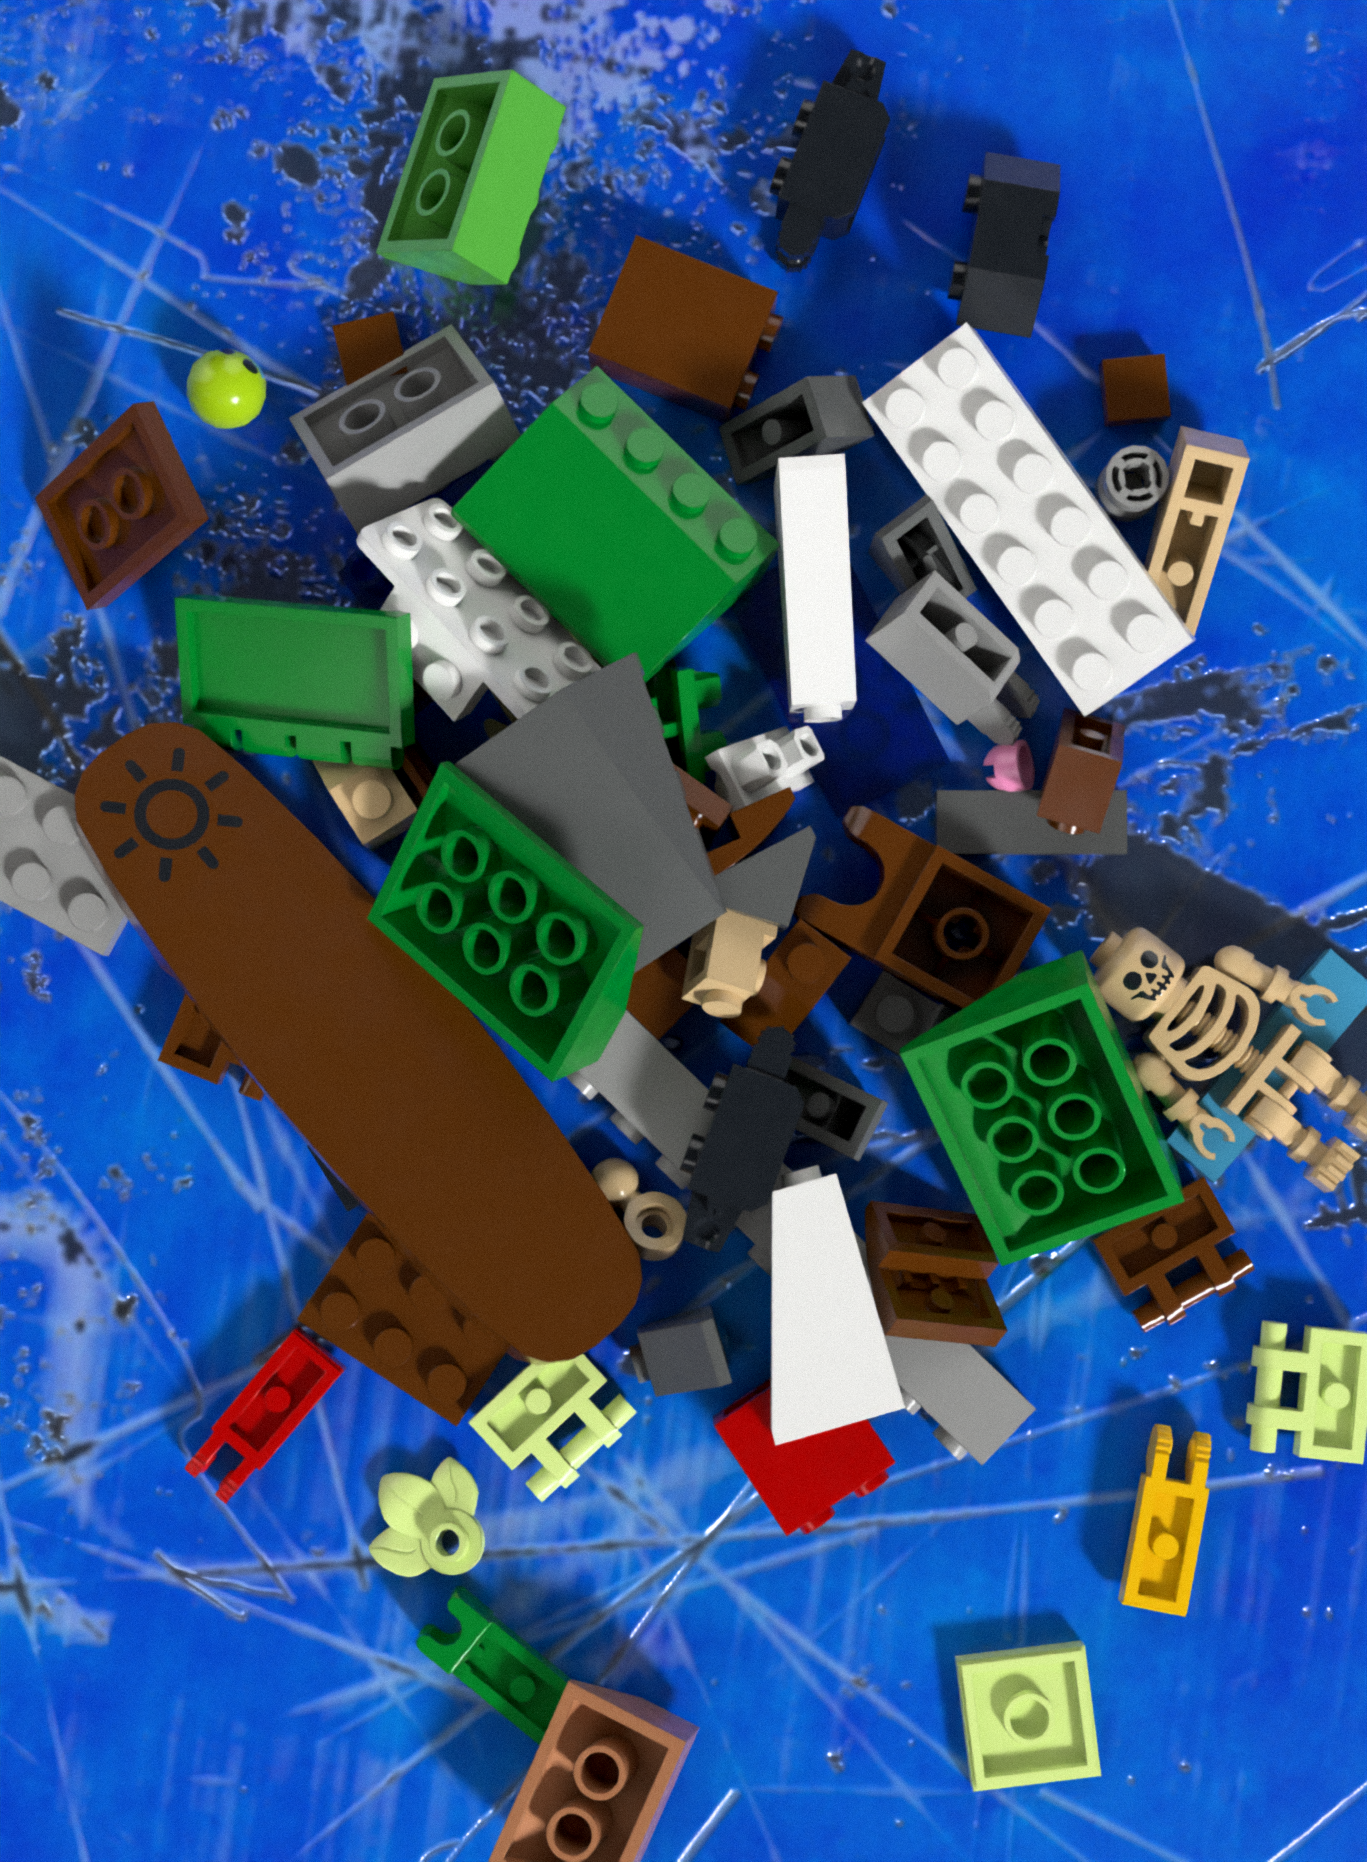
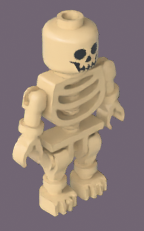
[1089,927,1367,1193]

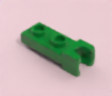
[415,1586,571,1745]

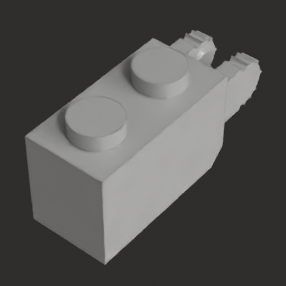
[865,570,1040,746]

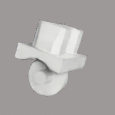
[705,725,825,812]

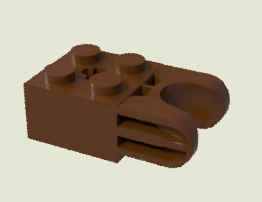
[793,806,1051,1012]

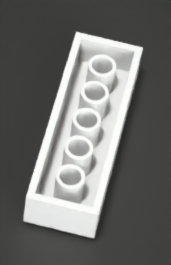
[862,322,1196,717]

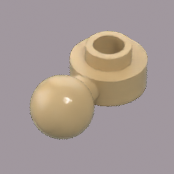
[591,1158,687,1261]

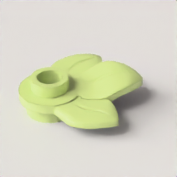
[369,1457,485,1577]

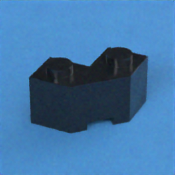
[947,152,1060,338]

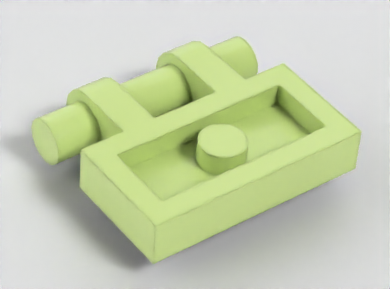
[1245,1320,1367,1464]
[468,1354,637,1502]

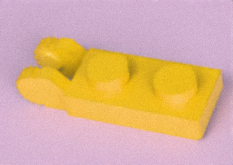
[1118,1423,1212,1617]

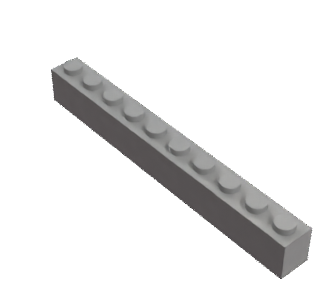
[566,1010,1036,1465]

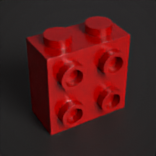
[713,1377,896,1536]

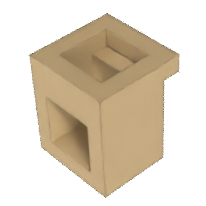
[681,909,778,1018]

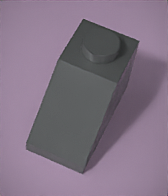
[718,375,875,486]
[629,1304,732,1397]

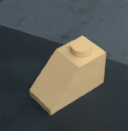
[312,760,419,852]

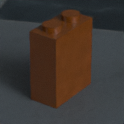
[588,235,784,423]

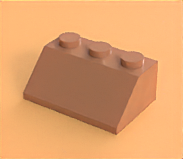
[488,1679,700,1862]

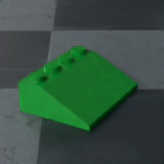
[450,366,780,683]
[367,761,644,1083]
[900,950,1185,1266]

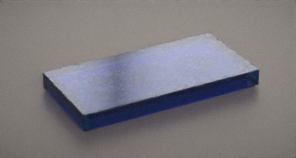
[730,563,950,820]

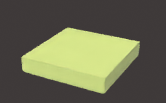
[955,1641,1101,1792]

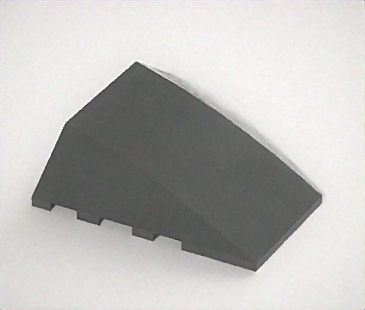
[454,652,727,973]

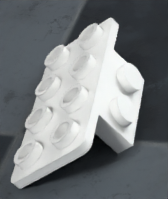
[356,498,602,722]

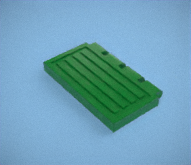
[174,594,415,770]

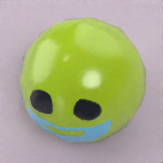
[187,348,266,429]

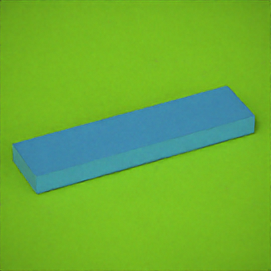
[1165,949,1367,1183]

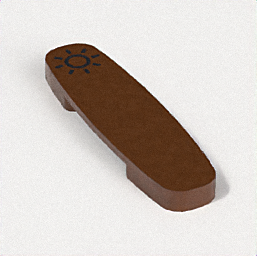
[74,722,642,1365]

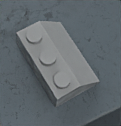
[289,324,521,535]

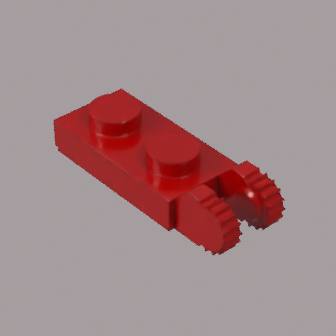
[184,1326,347,1504]

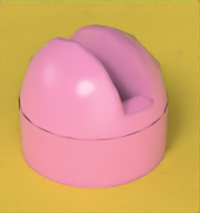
[983,740,1035,792]

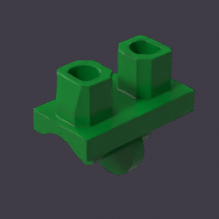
[648,665,727,784]

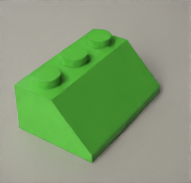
[376,69,566,285]

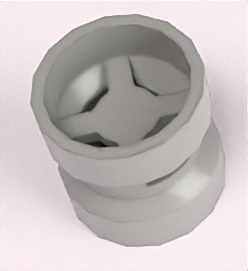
[1095,445,1169,522]

